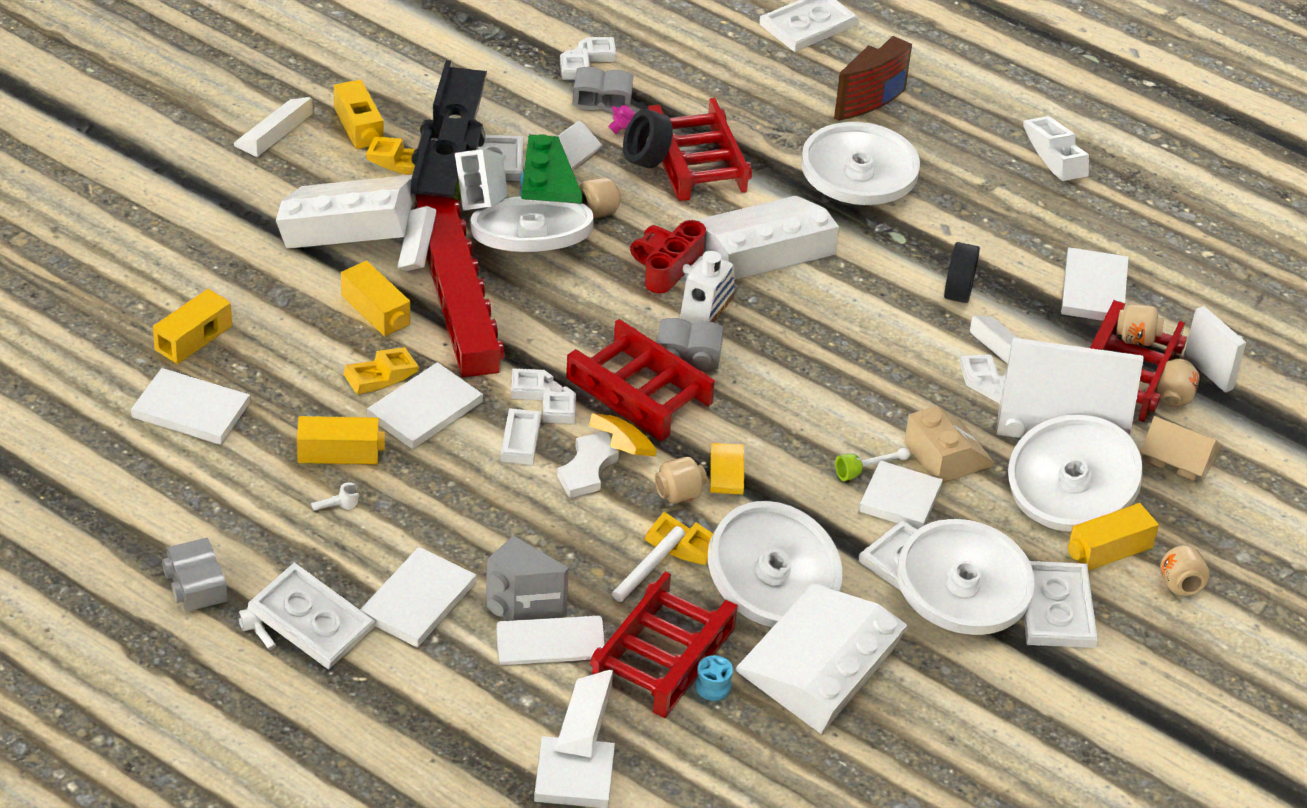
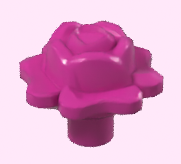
[608,105,636,134]

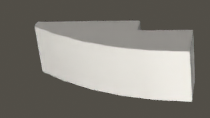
[1023,116,1089,181]

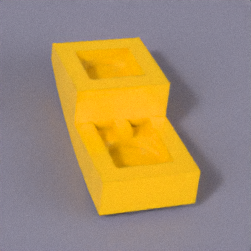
[366,136,416,175]
[343,347,419,395]
[589,413,657,457]
[709,442,744,495]
[644,512,713,565]

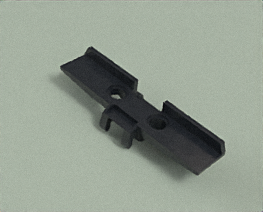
[411,60,487,198]

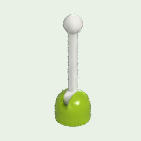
[835,447,910,481]

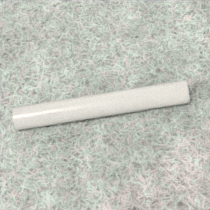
[612,526,686,602]

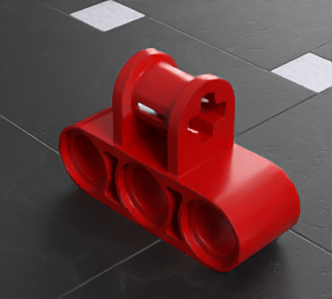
[630,220,706,293]

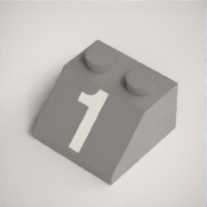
[486,536,569,621]

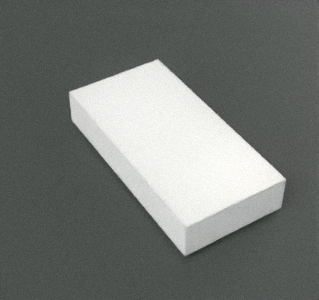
[397,206,436,271]
[500,408,541,465]

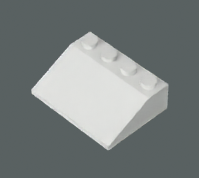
[276,175,414,249]
[696,196,839,280]
[997,338,1143,438]
[735,583,907,734]

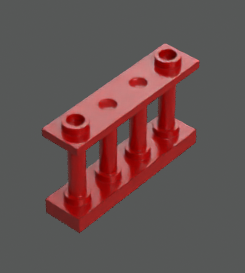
[648,98,752,201]
[1090,300,1187,422]
[566,319,715,442]
[590,571,738,718]

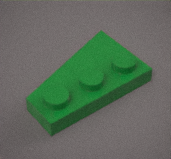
[521,134,582,204]

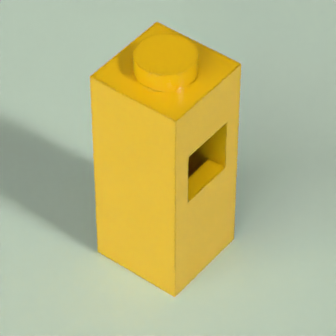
[333,79,384,149]
[341,260,410,337]
[153,288,232,364]
[297,416,385,464]
[1068,503,1159,571]

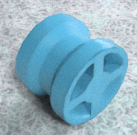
[696,655,733,701]

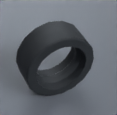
[623,109,673,168]
[944,242,980,303]

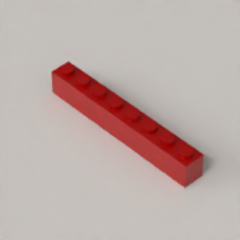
[414,194,504,378]

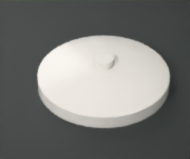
[801,122,920,205]
[471,196,594,252]
[1008,414,1143,532]
[708,501,842,627]
[896,519,1035,635]

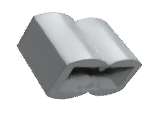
[572,67,634,113]
[656,318,723,370]
[162,538,228,612]

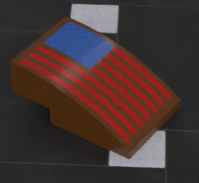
[834,36,912,121]

